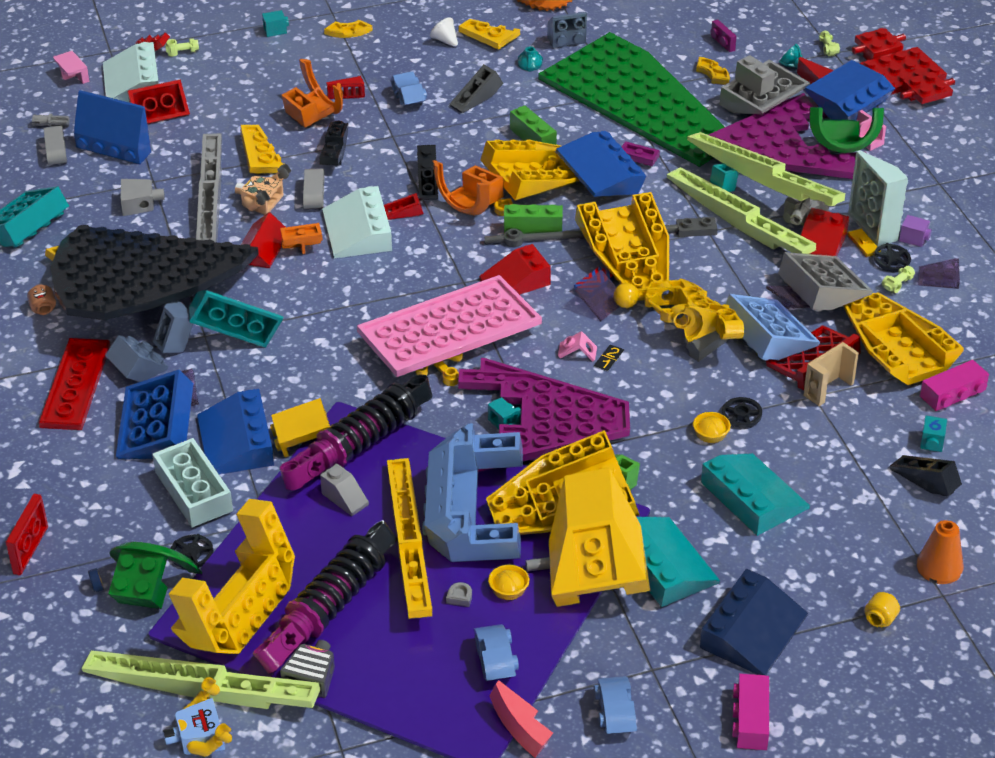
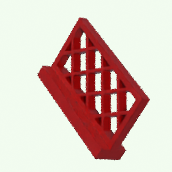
[766,325,861,390]

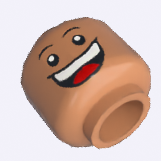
[27,285,56,315]

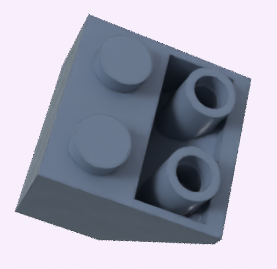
[547,12,587,48]
[153,300,194,353]
[105,335,169,382]

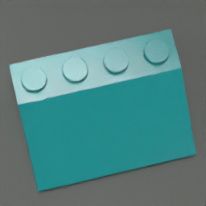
[0,186,69,248]
[701,453,810,536]
[636,517,720,607]

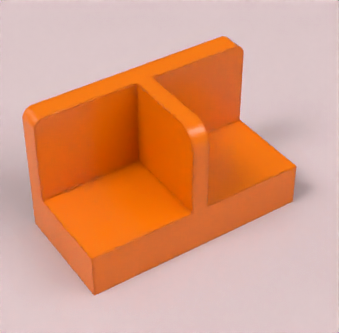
[280,223,323,254]

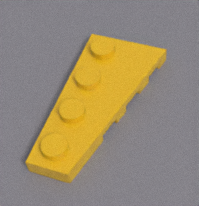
[240,125,285,174]

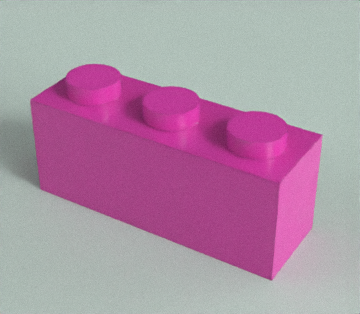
[920,359,989,411]
[732,673,769,750]

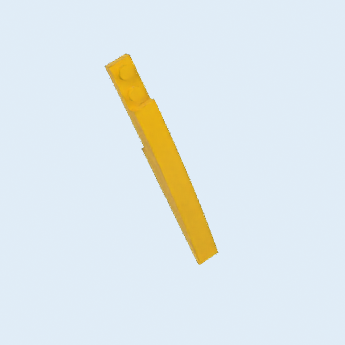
[387,458,432,619]

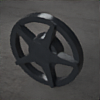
[874,243,911,272]
[722,397,762,428]
[170,534,214,569]

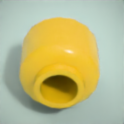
[864,592,900,627]

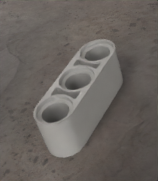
[44,125,67,165]
[303,169,324,209]

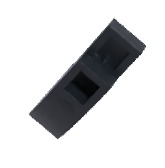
[319,120,349,165]
[417,145,438,200]

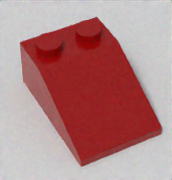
[801,208,849,256]
[479,244,551,295]

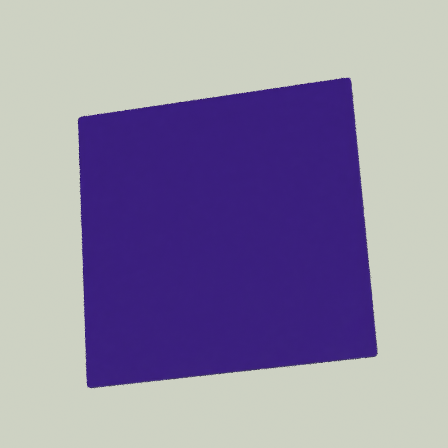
[149,402,650,758]

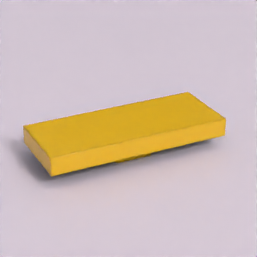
[847,228,881,257]

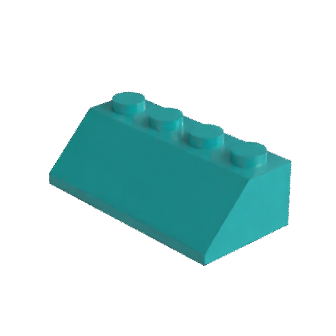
[189,290,283,348]

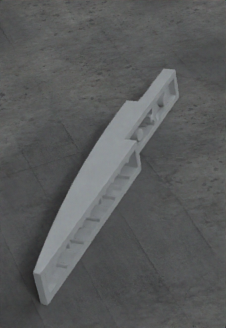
[196,133,222,242]

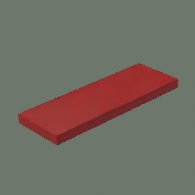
[39,338,111,430]

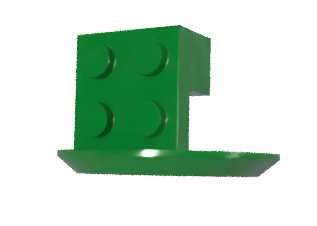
[809,107,884,153]
[108,542,202,609]

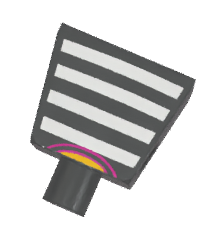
[280,640,335,698]

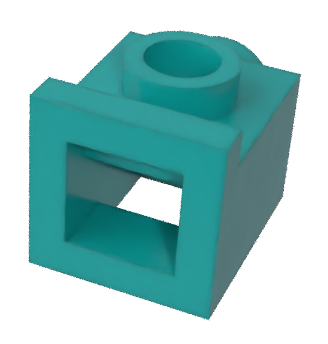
[488,397,521,429]

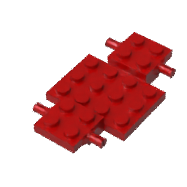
[852,28,955,104]

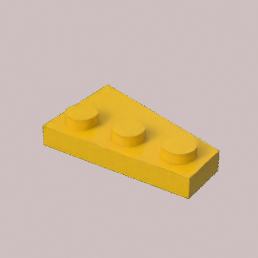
[458,19,520,50]

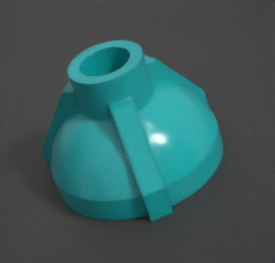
[779,44,802,69]
[518,46,543,72]

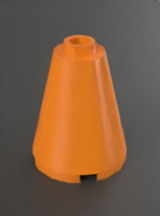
[916,520,964,584]

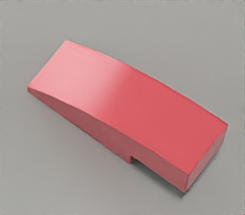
[489,680,553,758]

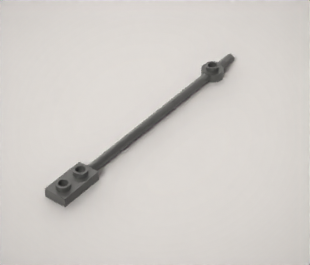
[484,217,718,247]

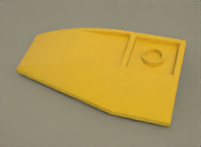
[843,292,964,385]

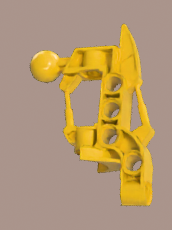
[613,278,744,342]

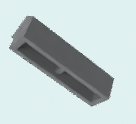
[686,331,730,362]

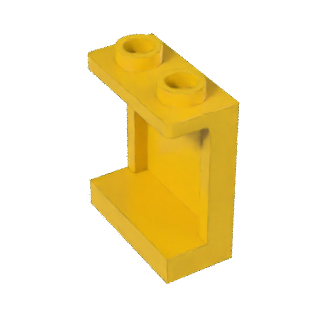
[270,398,330,458]

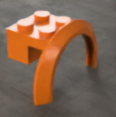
[281,59,343,128]
[433,160,504,216]

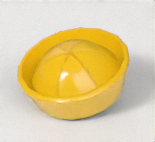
[693,412,731,443]
[488,565,530,600]

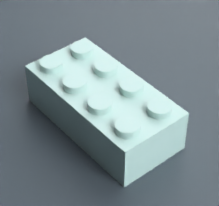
[153,438,233,527]

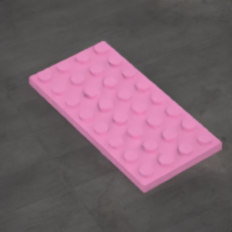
[357,275,542,377]

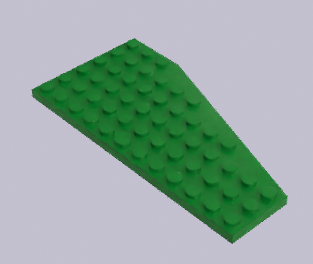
[538,32,725,167]

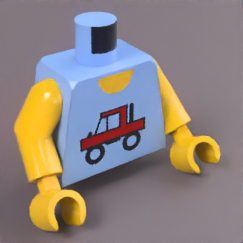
[163,677,232,757]

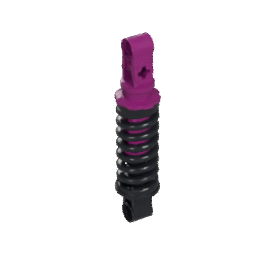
[280,375,433,490]
[253,520,398,673]

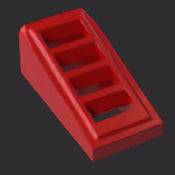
[326,76,365,99]
[384,193,424,220]

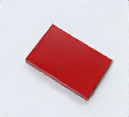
[6,494,48,575]

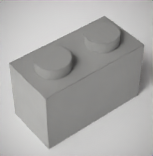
[735,55,775,96]

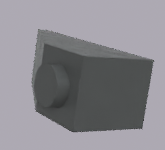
[450,64,503,113]

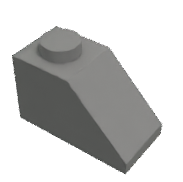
[320,464,369,516]

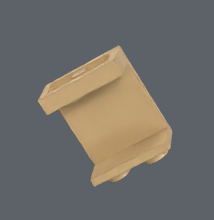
[804,342,859,406]

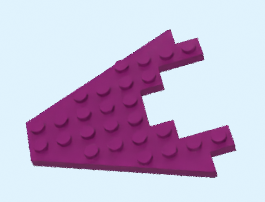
[709,93,867,179]
[458,358,630,472]

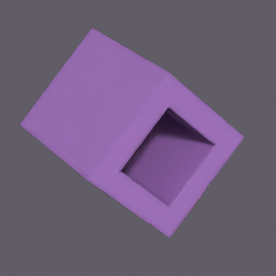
[899,215,932,247]

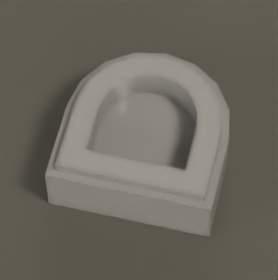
[446,582,472,607]

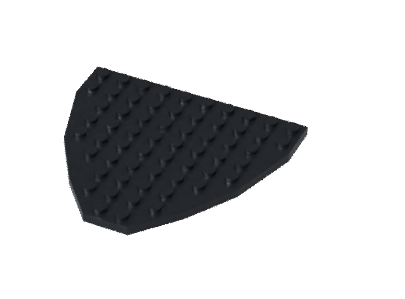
[50,225,259,320]

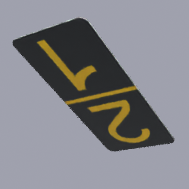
[594,345,624,371]

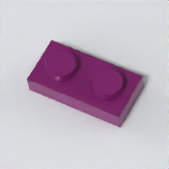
[710,19,737,52]
[622,141,660,166]

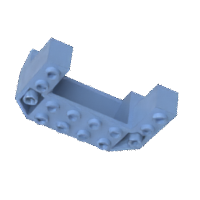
[423,423,523,562]

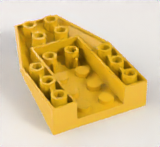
[480,139,580,200]
[575,192,669,289]
[486,430,640,535]
[549,468,650,607]

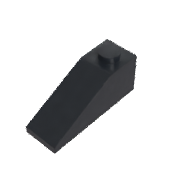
[890,455,962,496]

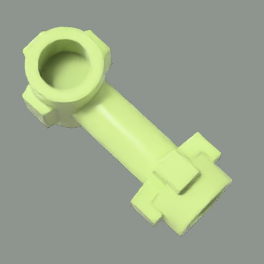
[819,30,840,56]
[165,39,199,57]
[882,266,915,293]

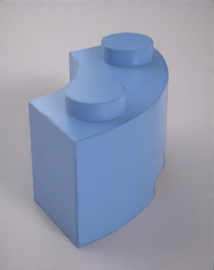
[390,71,427,106]
[474,624,519,681]
[594,676,637,734]

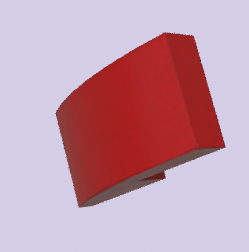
[135,32,170,51]

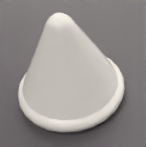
[430,17,458,47]

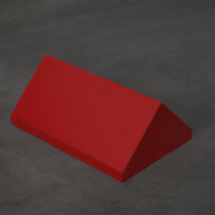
[127,79,190,124]
[241,212,285,268]

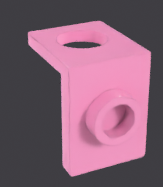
[558,331,597,361]

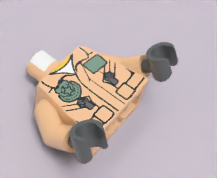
[235,164,291,215]

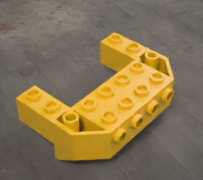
[169,499,295,654]

